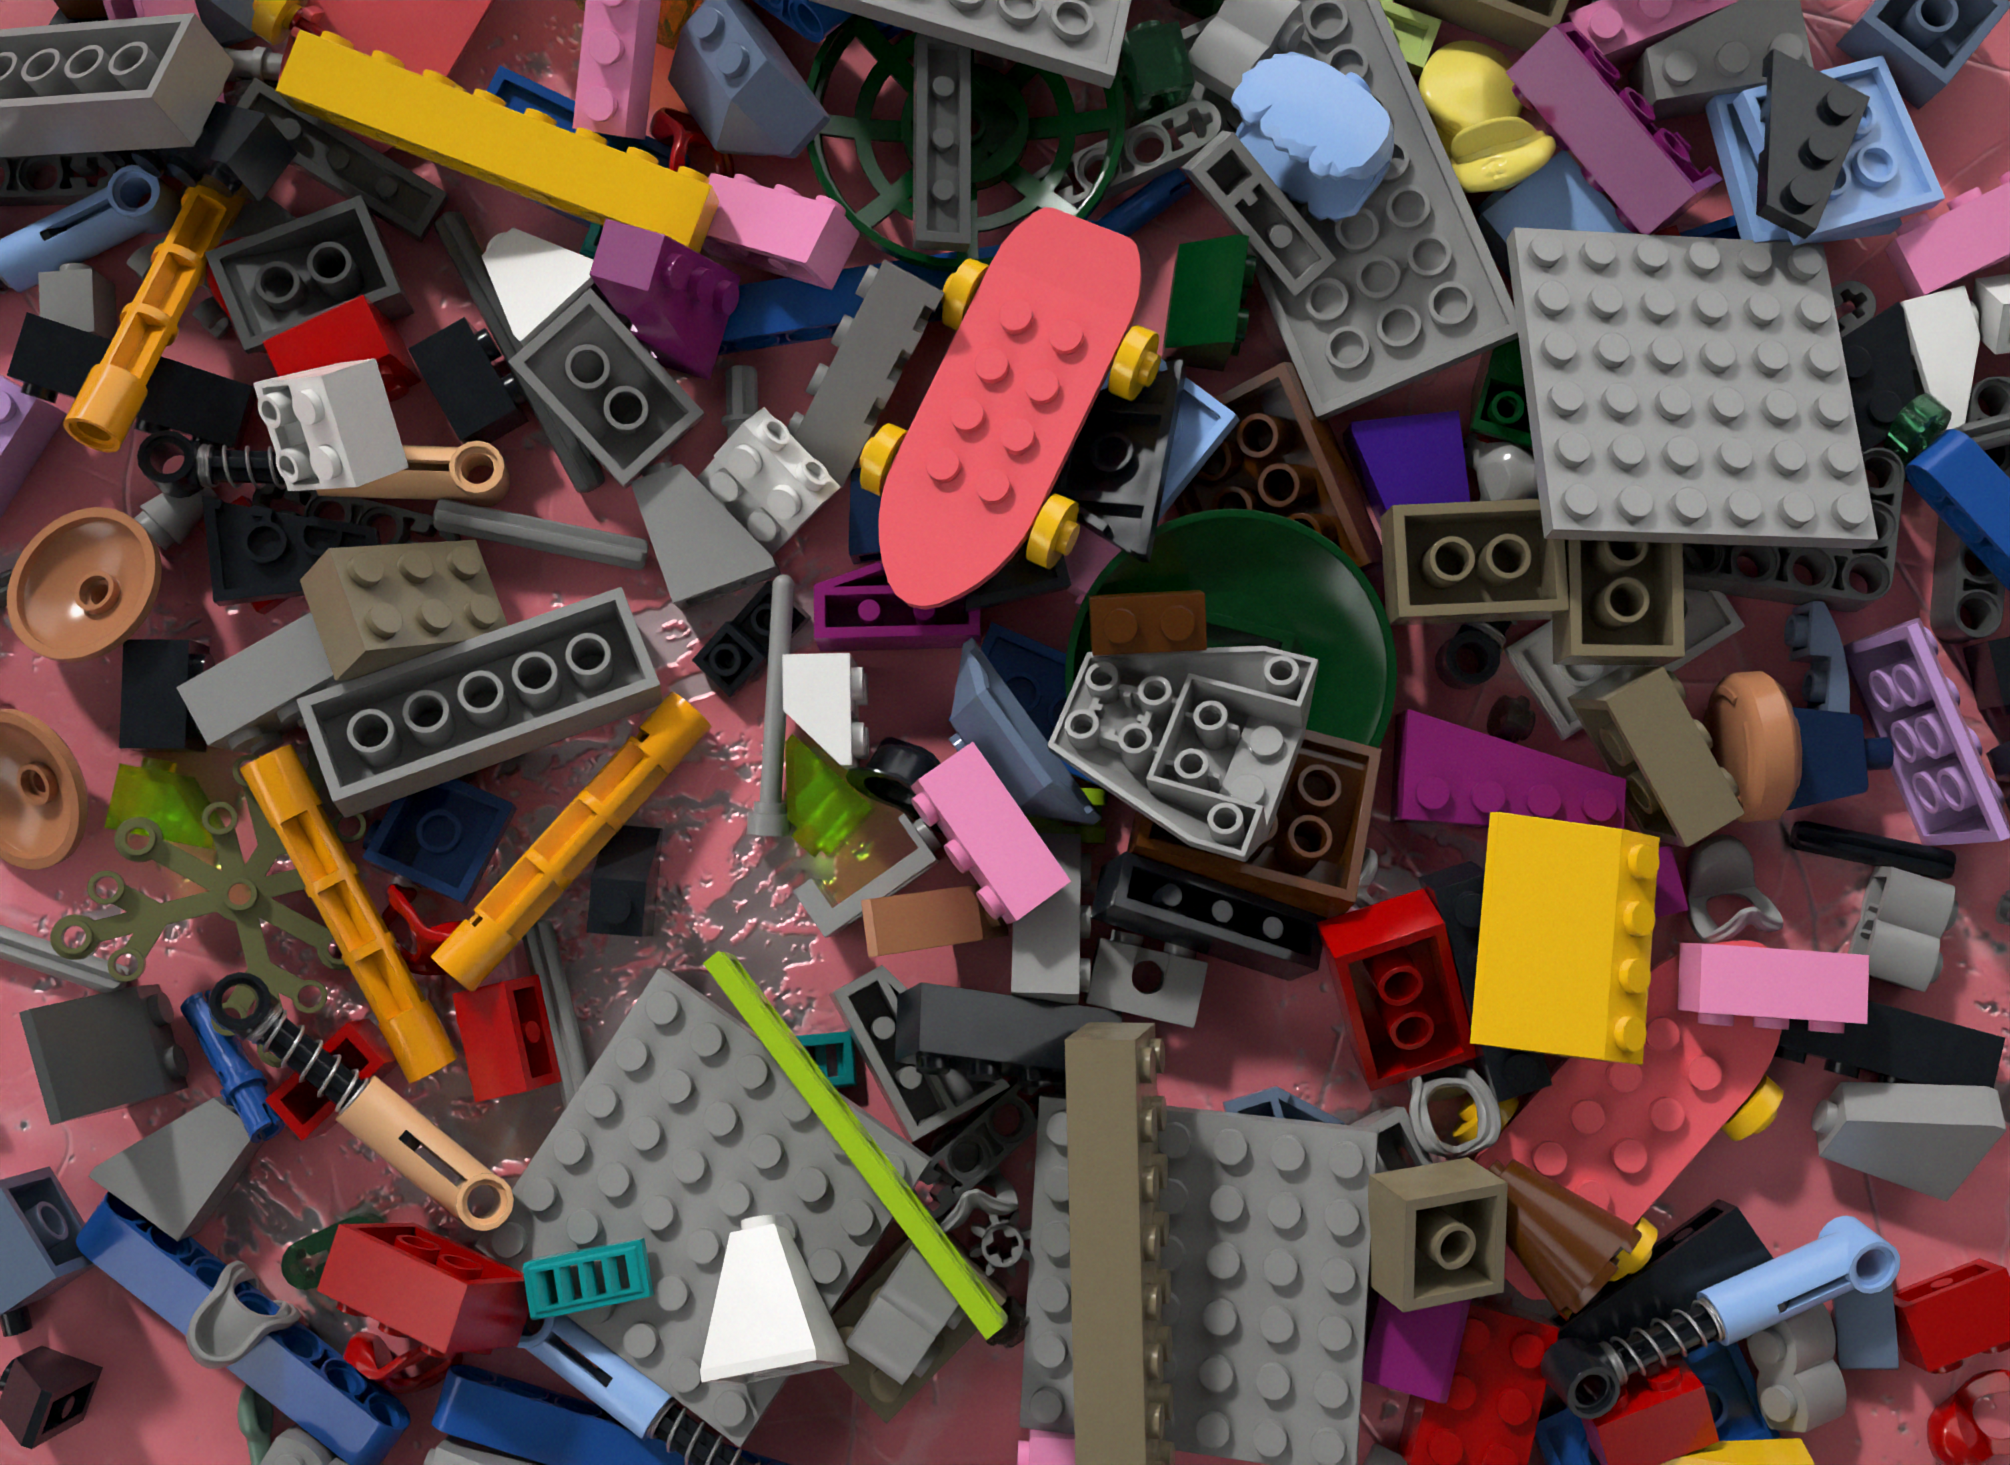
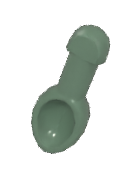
[237,1384,274,1465]

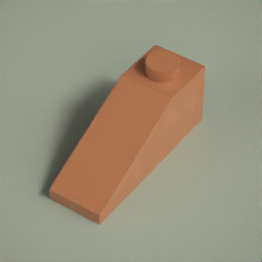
[861,884,1009,958]

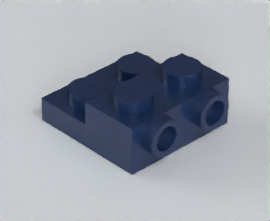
[362,778,517,907]

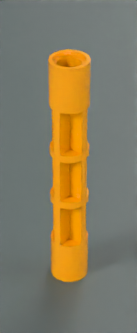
[63,185,247,453]
[431,691,712,993]
[240,744,459,1084]

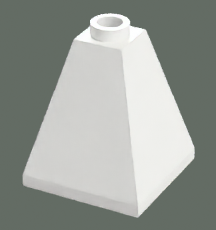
[482,227,631,346]
[700,1215,849,1385]

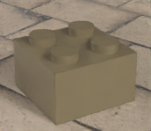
[1368,1157,1508,1313]

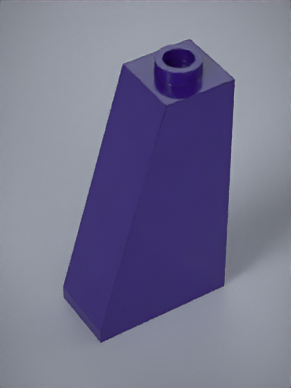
[1343,410,1470,529]

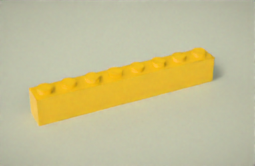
[275,30,720,253]

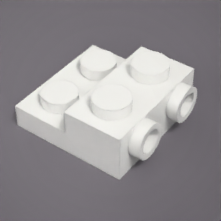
[696,407,841,556]

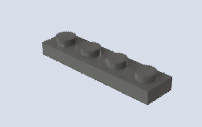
[913,32,971,252]
[237,78,449,243]

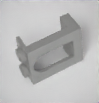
[793,813,942,938]

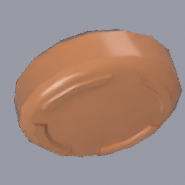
[1703,671,1802,823]

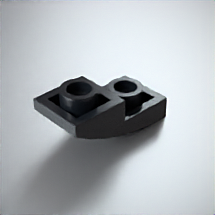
[692,581,811,697]

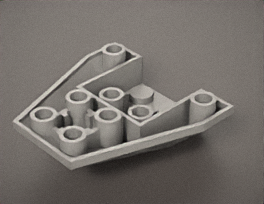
[1047,646,1319,862]

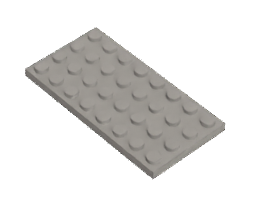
[1158,0,1519,421]

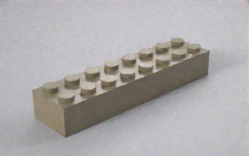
[1065,1022,1175,1465]

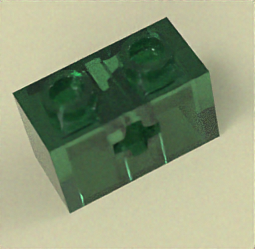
[1117,20,1195,130]

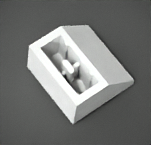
[253,359,409,491]
[782,653,869,771]

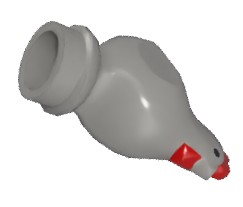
[1462,433,1539,501]

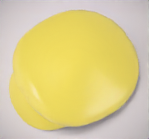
[1419,40,1523,162]
[1451,116,1556,193]

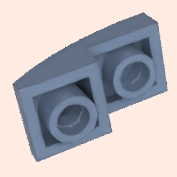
[1784,601,1850,713]
[1831,1283,1899,1370]

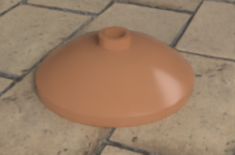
[7,507,162,663]
[0,709,89,870]

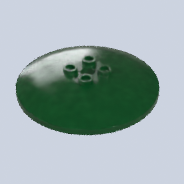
[1065,509,1397,809]

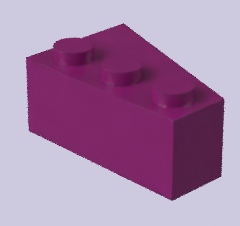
[589,219,741,381]
[814,562,981,651]

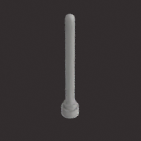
[747,574,794,837]

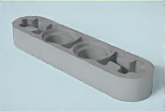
[1033,100,1224,212]

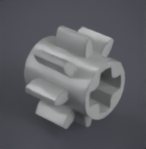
[969,1209,1034,1277]

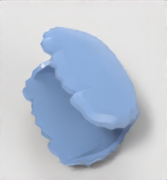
[1231,51,1394,222]

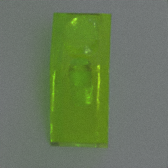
[785,734,876,858]
[104,756,226,850]

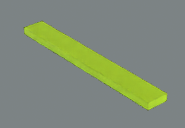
[703,951,1008,1340]

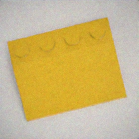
[1470,812,1660,1065]

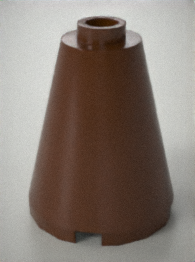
[1487,1159,1642,1320]

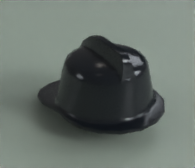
[845,737,943,833]

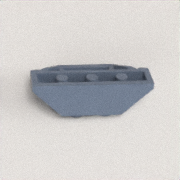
[668,0,831,158]
[949,638,1102,827]

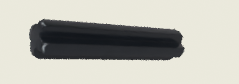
[1789,820,1956,879]

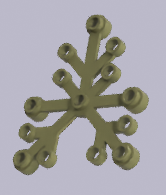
[50,741,366,1068]

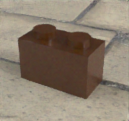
[1089,590,1207,656]

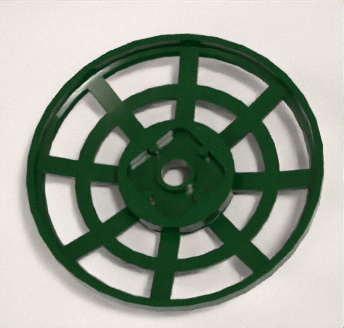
[807,14,1126,273]

